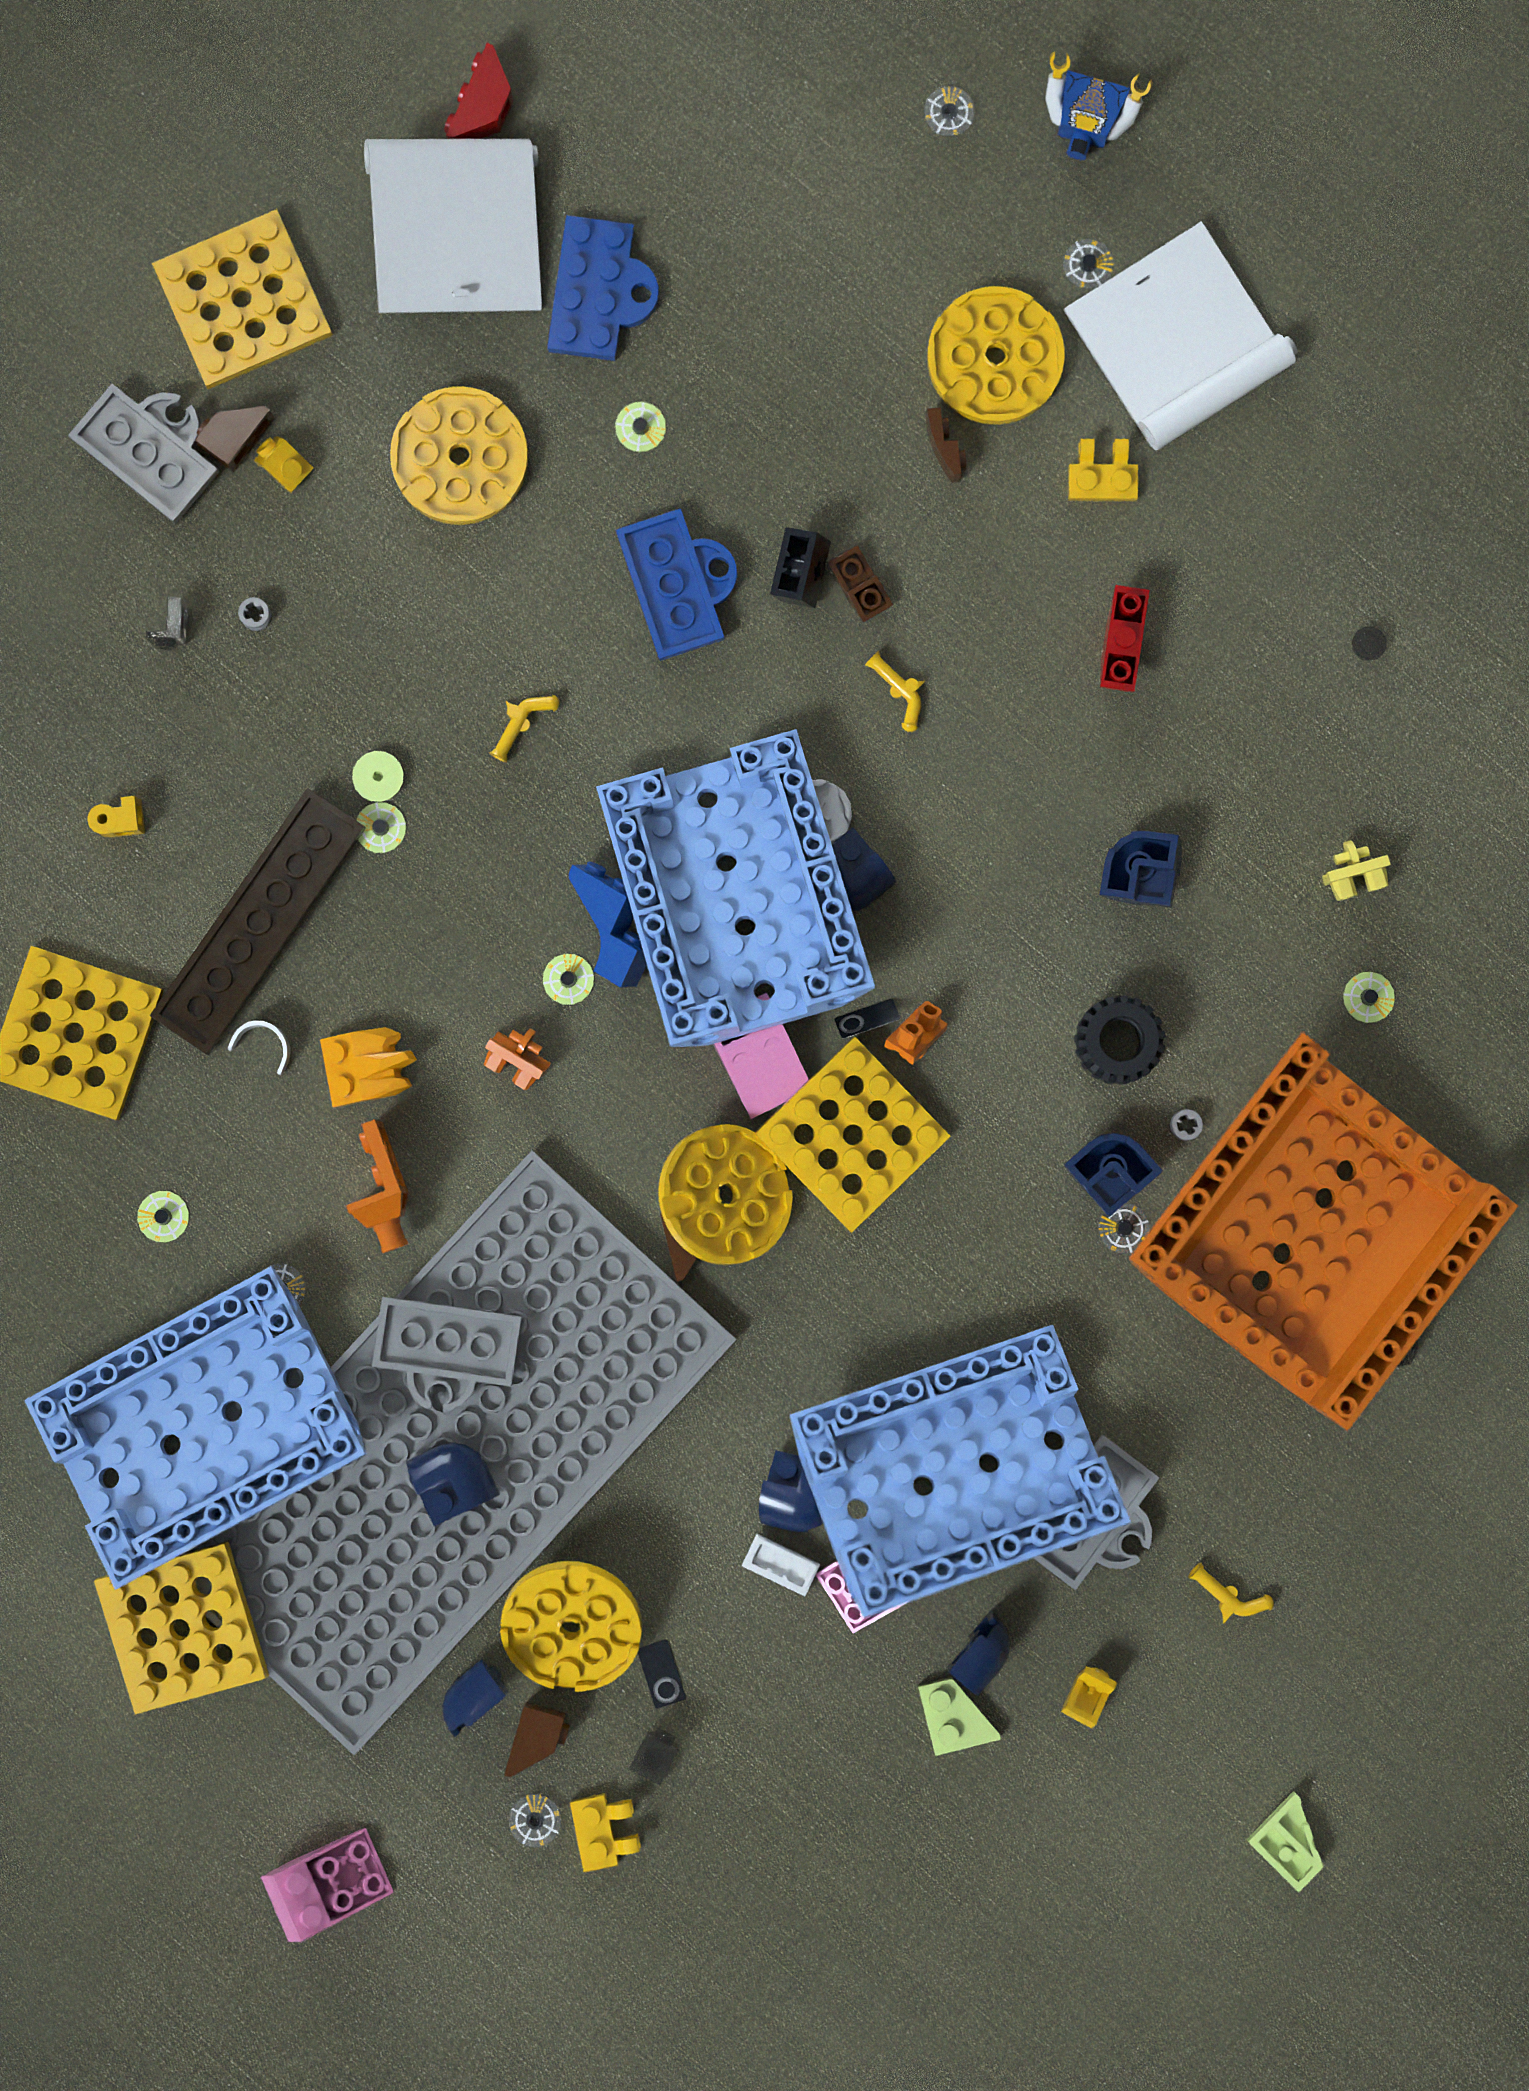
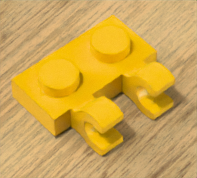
[1068,439,1138,501]
[570,1793,641,1872]

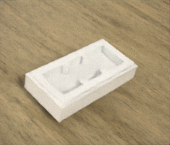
[742,1533,820,1596]

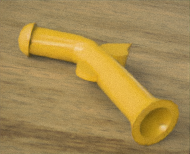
[864,651,925,732]
[489,695,560,763]
[1188,1562,1274,1624]

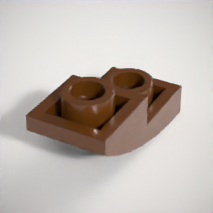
[925,407,967,482]
[826,545,893,622]

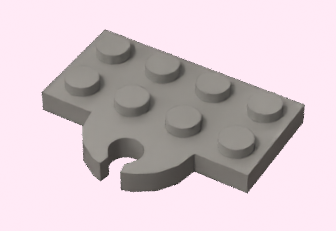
[68,383,219,524]
[372,1297,522,1412]
[1034,1435,1159,1590]

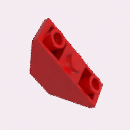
[444,43,513,139]
[1100,585,1150,693]

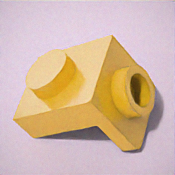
[254,436,314,493]
[1061,1667,1117,1729]

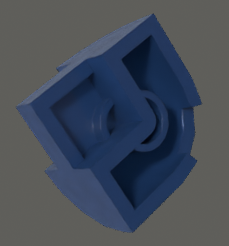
[832,827,896,911]
[1099,831,1182,908]
[1064,1133,1163,1217]
[406,1442,500,1526]
[759,1450,823,1532]
[947,1610,1011,1696]
[442,1659,509,1737]

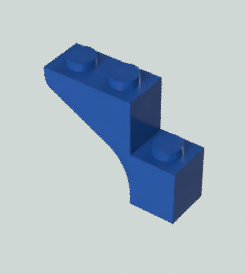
[569,862,647,988]

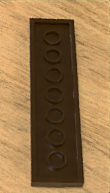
[150,788,366,1055]

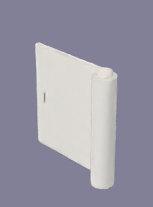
[364,139,542,313]
[1064,221,1298,450]

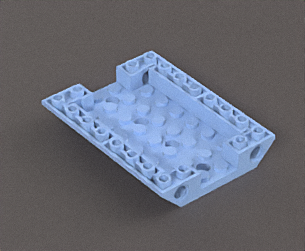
[596,729,875,1047]
[24,1266,366,1589]
[790,1325,1131,1618]

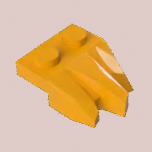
[320,1027,417,1107]

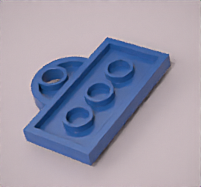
[547,215,659,361]
[616,508,737,661]

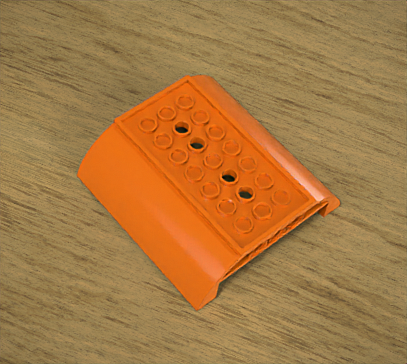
[1129,1032,1518,1431]

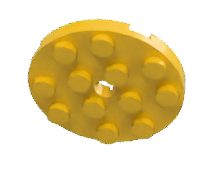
[927,286,1065,424]
[390,387,528,525]
[658,1124,793,1265]
[500,1561,642,1692]

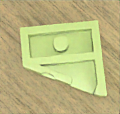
[918,1677,1001,1756]
[1246,1791,1323,1892]

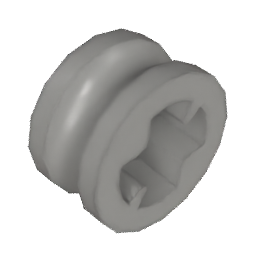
[238,597,272,631]
[1170,1109,1203,1141]

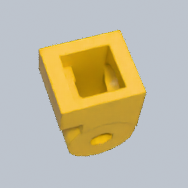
[87,796,145,837]

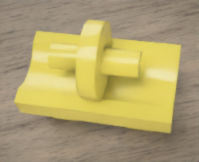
[1322,840,1391,901]

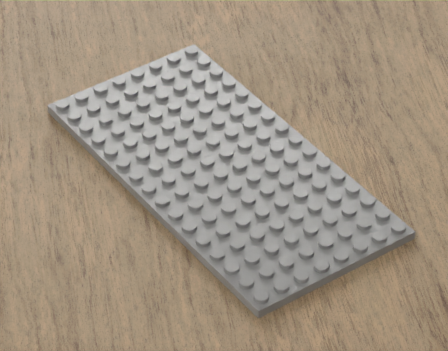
[183,1150,737,1755]

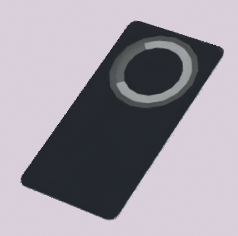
[834,999,900,1039]
[638,1639,686,1709]

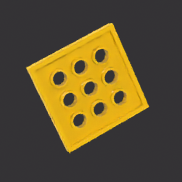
[152,209,333,390]
[0,946,164,1121]
[755,1036,951,1233]
[94,1541,269,1714]

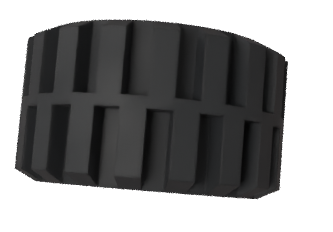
[1074,995,1166,1085]

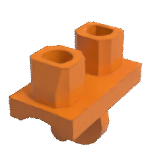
[884,1001,948,1065]
[484,1028,551,1090]

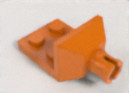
[346,1119,409,1253]

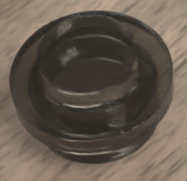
[1351,626,1387,661]

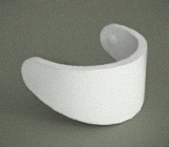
[228,1021,291,1075]

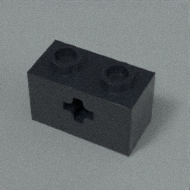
[770,527,831,608]

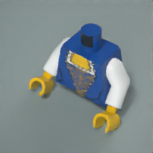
[1045,51,1153,160]

